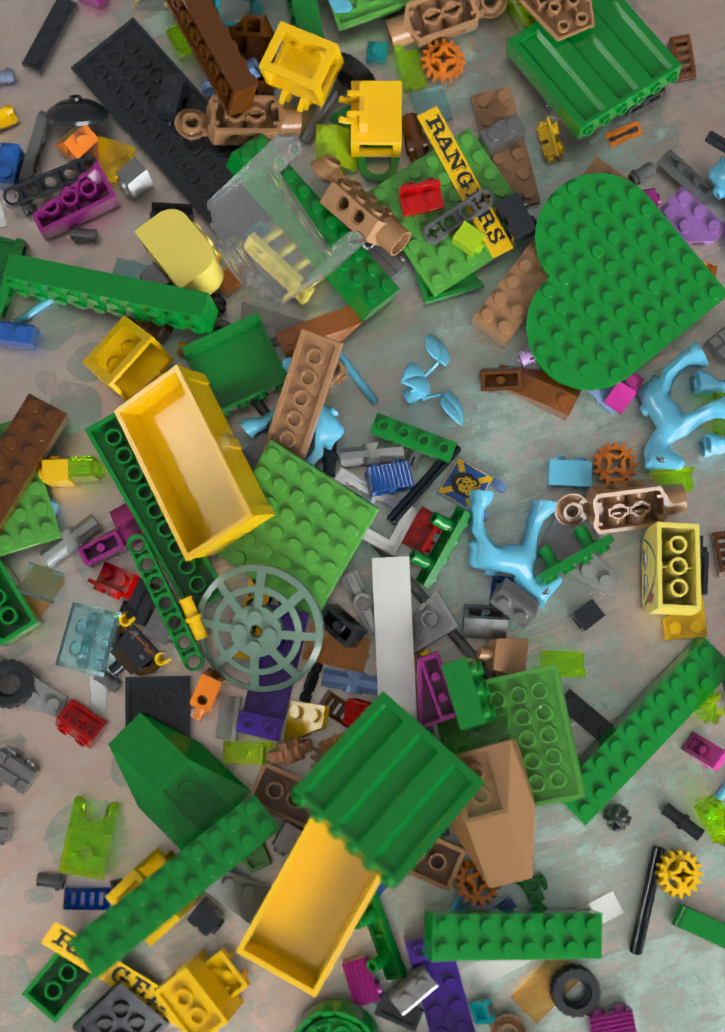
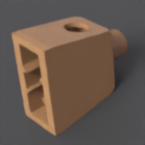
[476,639,529,676]

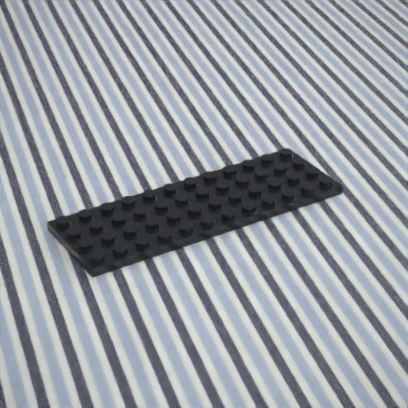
[70,17,269,249]

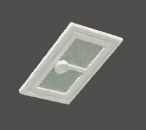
[334,467,418,556]

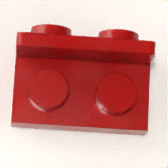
[398,178,444,218]
[401,506,442,553]
[87,561,140,600]
[55,698,107,749]

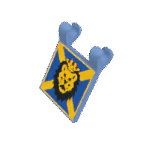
[436,457,506,521]

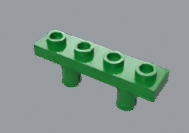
[370,412,457,463]
[409,506,472,589]
[534,524,615,586]
[354,889,407,981]

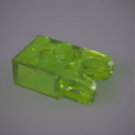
[58,796,119,880]

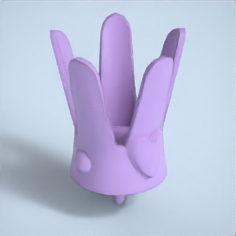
[514,347,535,367]

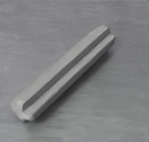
[301,88,338,143]

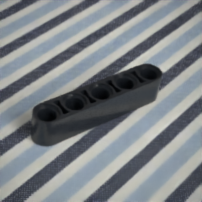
[2,155,98,209]

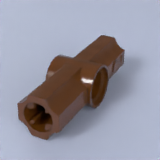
[402,112,429,163]

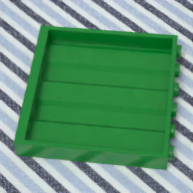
[505,0,682,140]
[291,691,485,889]

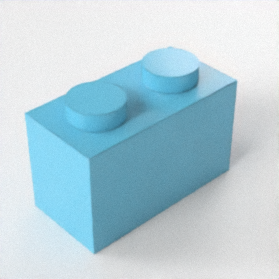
[546,456,592,490]

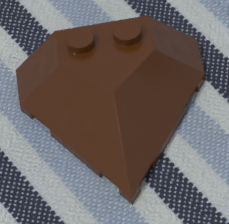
[228,14,276,95]

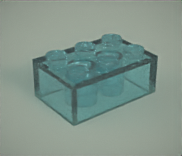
[55,602,121,677]

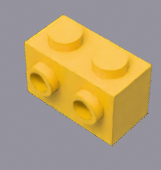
[39,456,77,487]

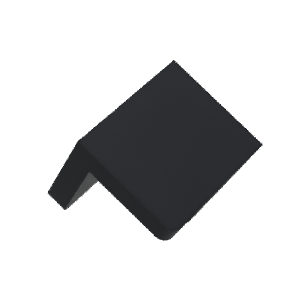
[569,599,605,632]

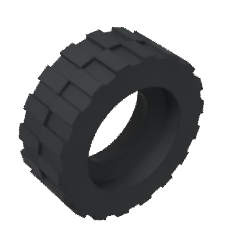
[336,52,375,90]
[0,659,35,709]
[549,964,601,1018]

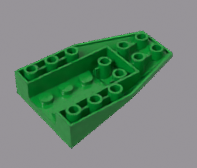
[108,713,250,850]

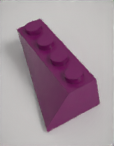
[32,161,120,241]

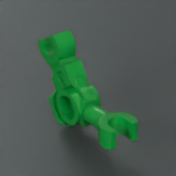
[513,873,548,909]

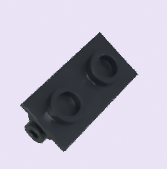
[150,202,193,222]

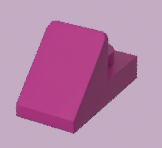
[603,372,645,415]
[109,503,146,547]
[681,732,725,772]

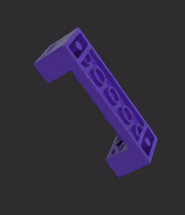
[235,603,310,742]
[404,931,475,1032]

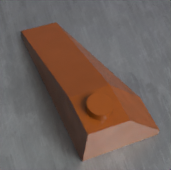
[275,306,362,358]
[499,364,581,421]

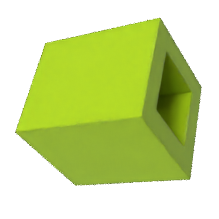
[452,221,486,257]

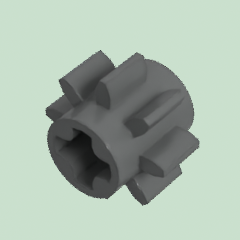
[603,804,632,832]

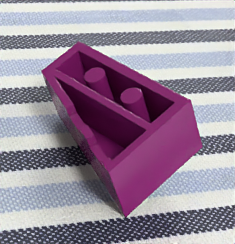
[416,651,456,728]

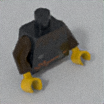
[108,611,171,677]

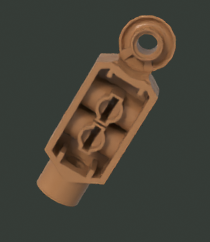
[385,0,507,50]
[174,94,302,146]
[310,154,411,256]
[555,478,687,534]

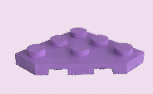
[659,186,725,244]

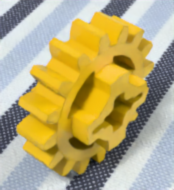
[654,848,703,899]

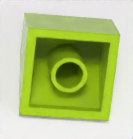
[316,124,358,173]

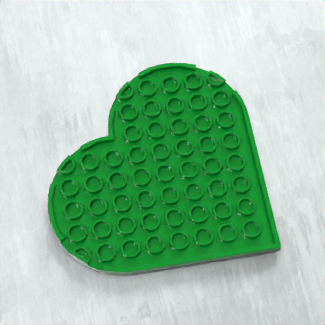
[525,173,725,391]

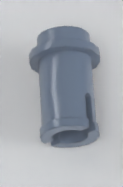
[0,67,16,84]

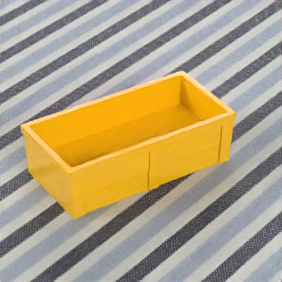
[114,364,276,561]
[236,817,380,998]

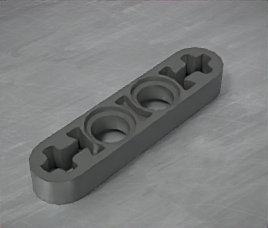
[18,111,52,189]
[423,189,494,245]

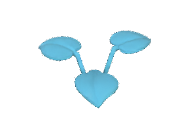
[401,334,464,426]

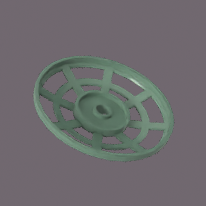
[197,563,324,692]

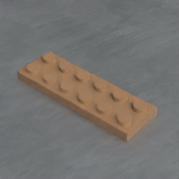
[470,86,541,206]
[262,329,344,460]

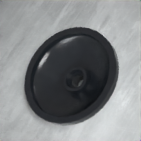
[45,95,109,126]

